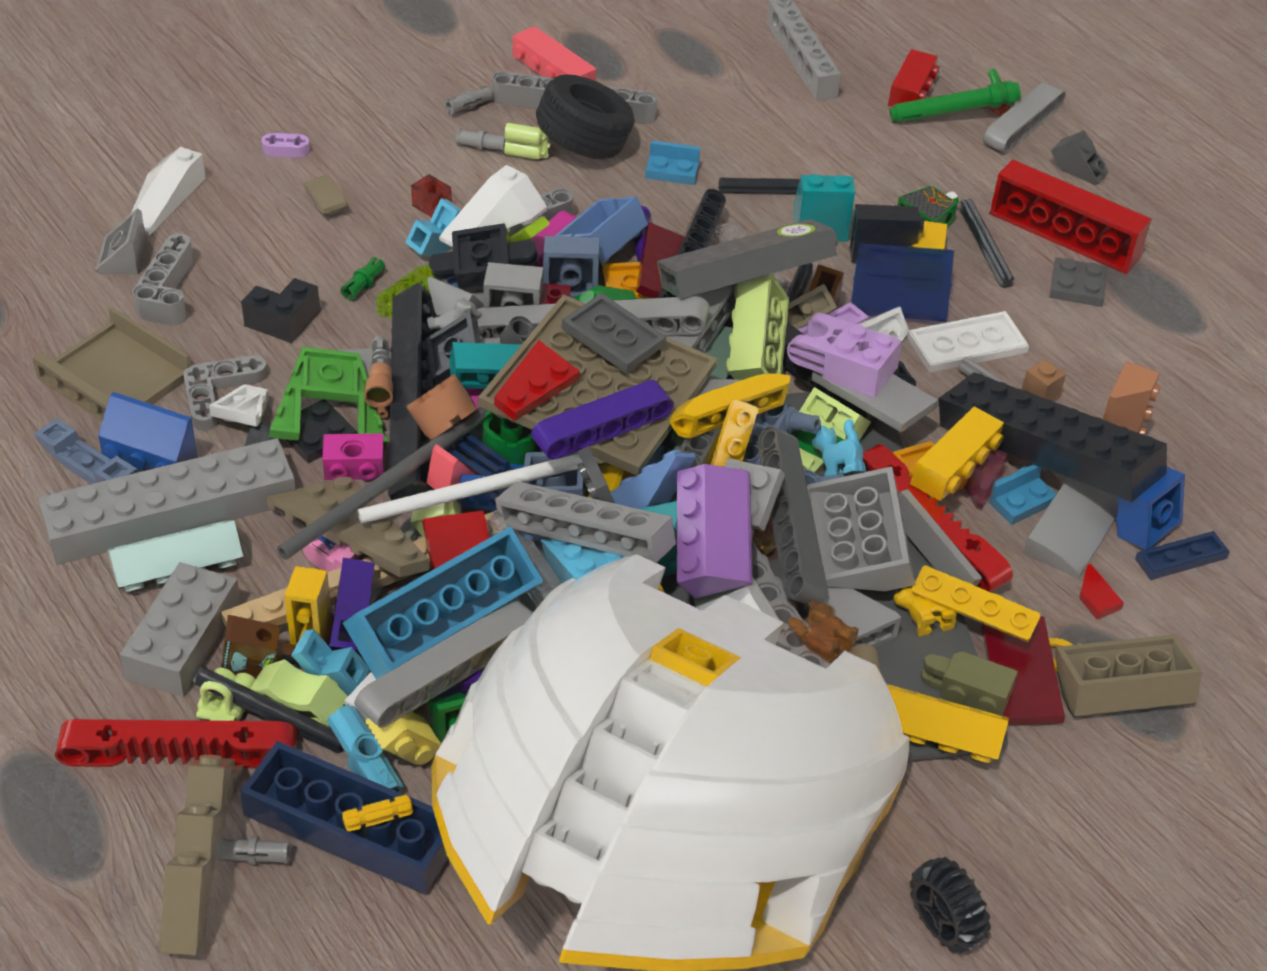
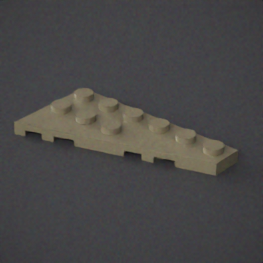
[266,477,429,577]

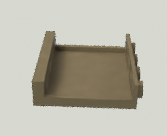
[33,307,191,421]

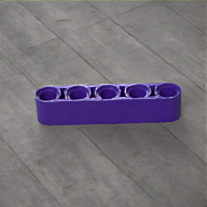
[531,380,674,460]

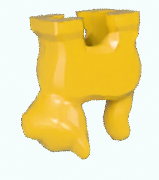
[893,586,957,637]

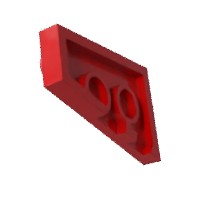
[494,340,580,421]

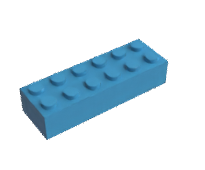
[343,526,543,679]

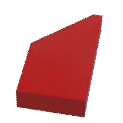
[1079,564,1124,619]

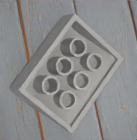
[807,467,915,591]

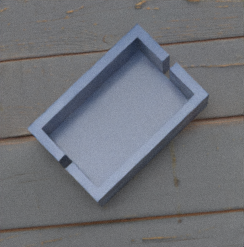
[555,196,648,266]

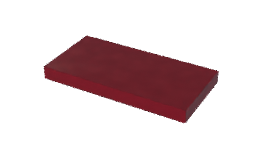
[636,222,683,298]
[981,616,1065,725]

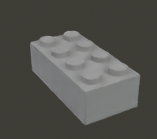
[119,562,241,697]

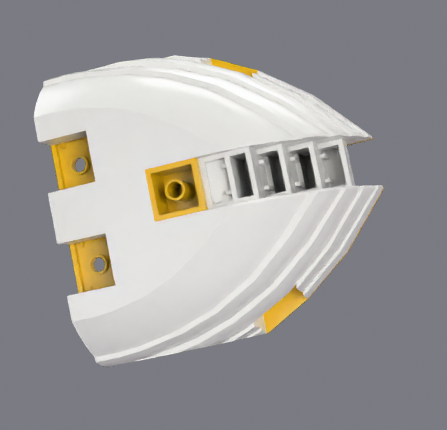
[431,554,909,971]

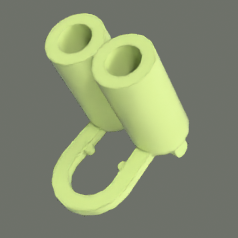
[504,123,551,160]
[196,668,256,721]

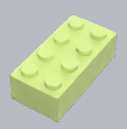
[726,273,789,380]

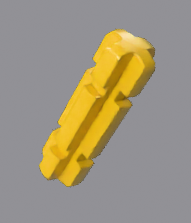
[342,795,413,831]

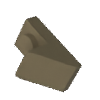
[787,284,837,329]

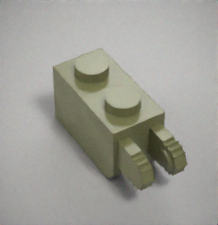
[921,651,1018,716]

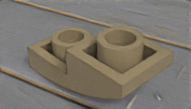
[303,175,348,215]

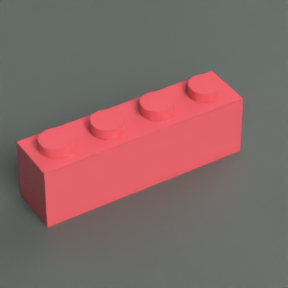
[512,26,596,81]

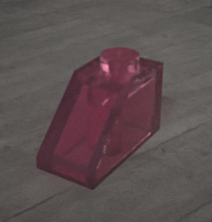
[964,450,1008,510]

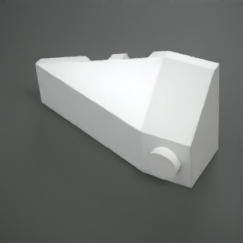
[131,147,206,236]

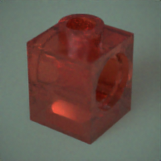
[411,174,452,218]

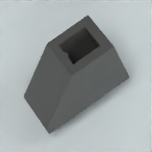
[1051,130,1108,184]

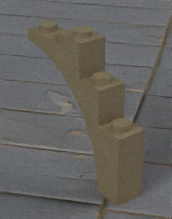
[159,755,245,955]

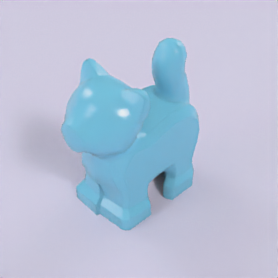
[812,419,866,476]

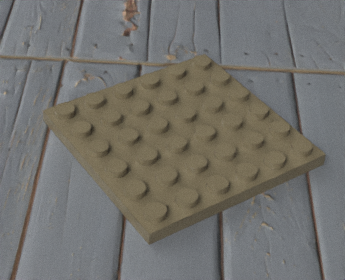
[477,294,718,475]

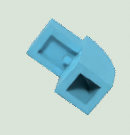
[405,198,461,257]
[292,629,370,695]

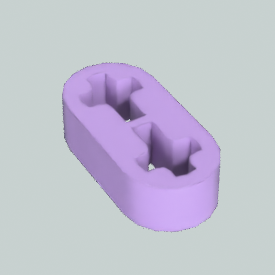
[261,133,310,158]

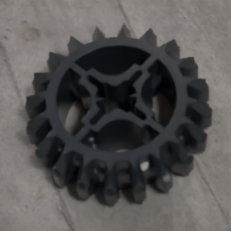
[909,857,991,954]

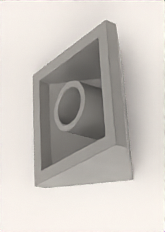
[95,208,147,275]

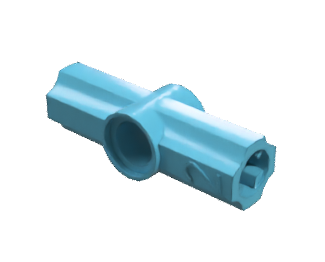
[327,705,404,793]

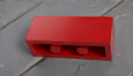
[888,49,940,107]

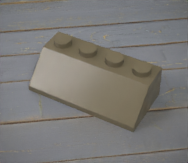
[1055,634,1202,716]

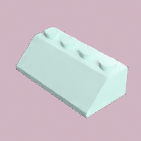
[107,520,243,592]

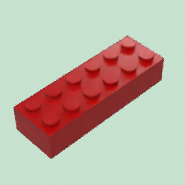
[989,159,1152,275]

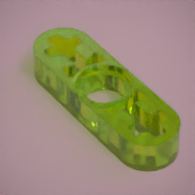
[376,265,434,317]

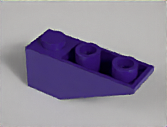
[329,558,374,656]

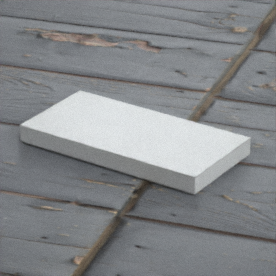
[907,311,1029,373]

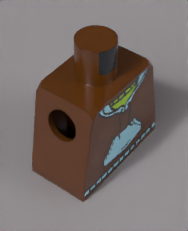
[221,615,296,679]

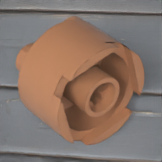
[406,374,478,441]

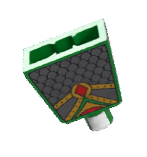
[897,186,959,228]

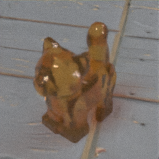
[788,600,859,663]

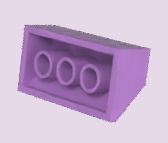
[677,464,752,598]

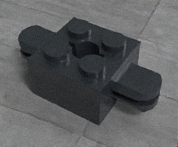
[429,223,538,293]

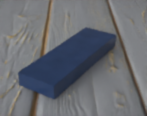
[1135,531,1230,580]

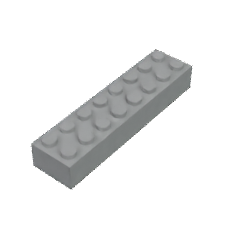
[38,438,295,565]

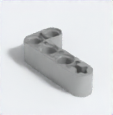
[132,233,193,325]

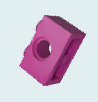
[322,433,384,480]

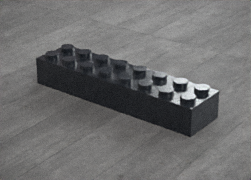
[938,372,1167,502]

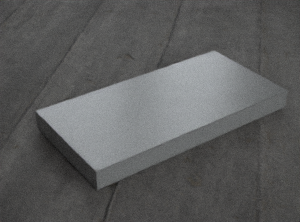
[812,371,938,432]

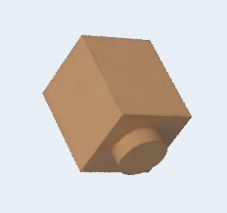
[1022,359,1066,402]

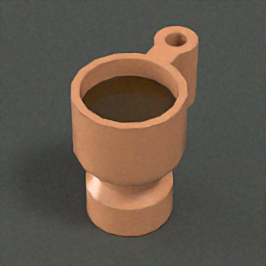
[364,362,394,419]

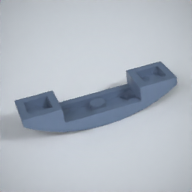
[34,418,138,484]

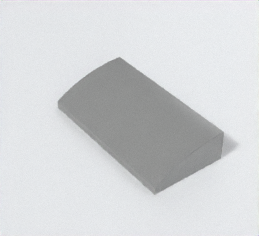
[1023,477,1118,579]

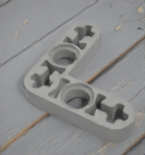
[183,356,267,431]

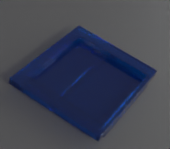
[851,243,954,322]

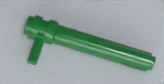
[889,69,1021,123]

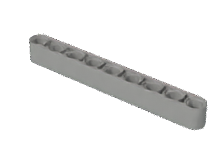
[477,296,709,339]

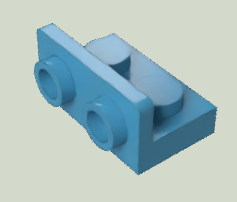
[645,141,700,185]
[989,464,1056,525]

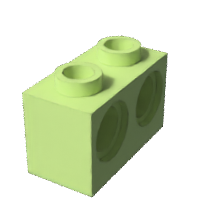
[799,387,871,441]

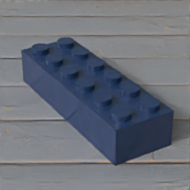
[240,741,448,894]

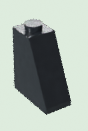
[849,204,924,263]

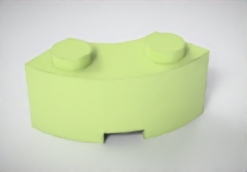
[250,659,348,726]

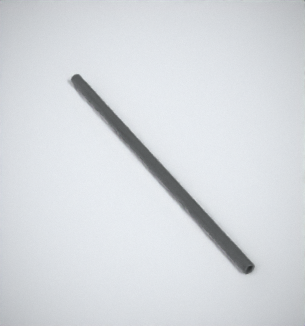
[277,407,488,560]

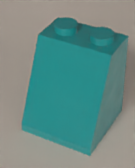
[793,174,855,242]

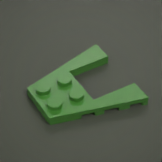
[269,347,388,450]

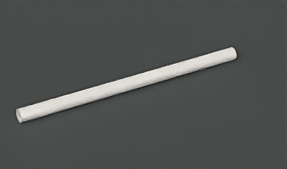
[357,453,605,524]

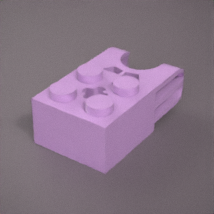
[787,313,902,397]

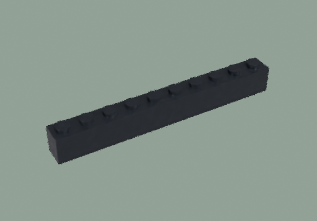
[388,283,436,500]

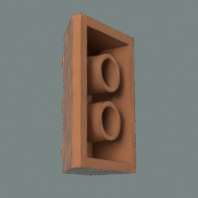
[1103,361,1161,435]

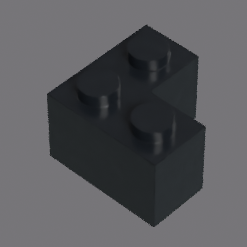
[241,278,320,343]

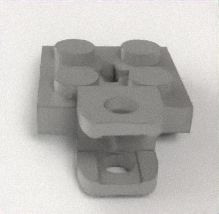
[725,458,785,541]

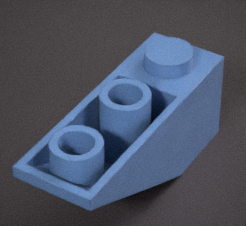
[610,450,696,509]

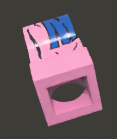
[303,536,363,573]

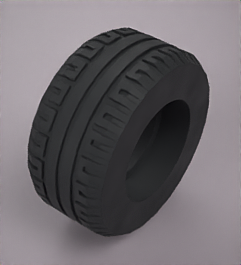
[536,74,635,159]

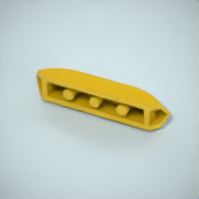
[669,374,791,439]

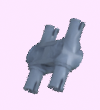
[743,401,821,465]

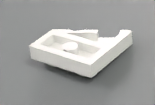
[209,384,269,426]

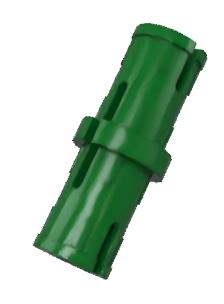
[340,257,386,301]

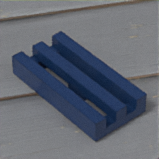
[446,433,510,476]

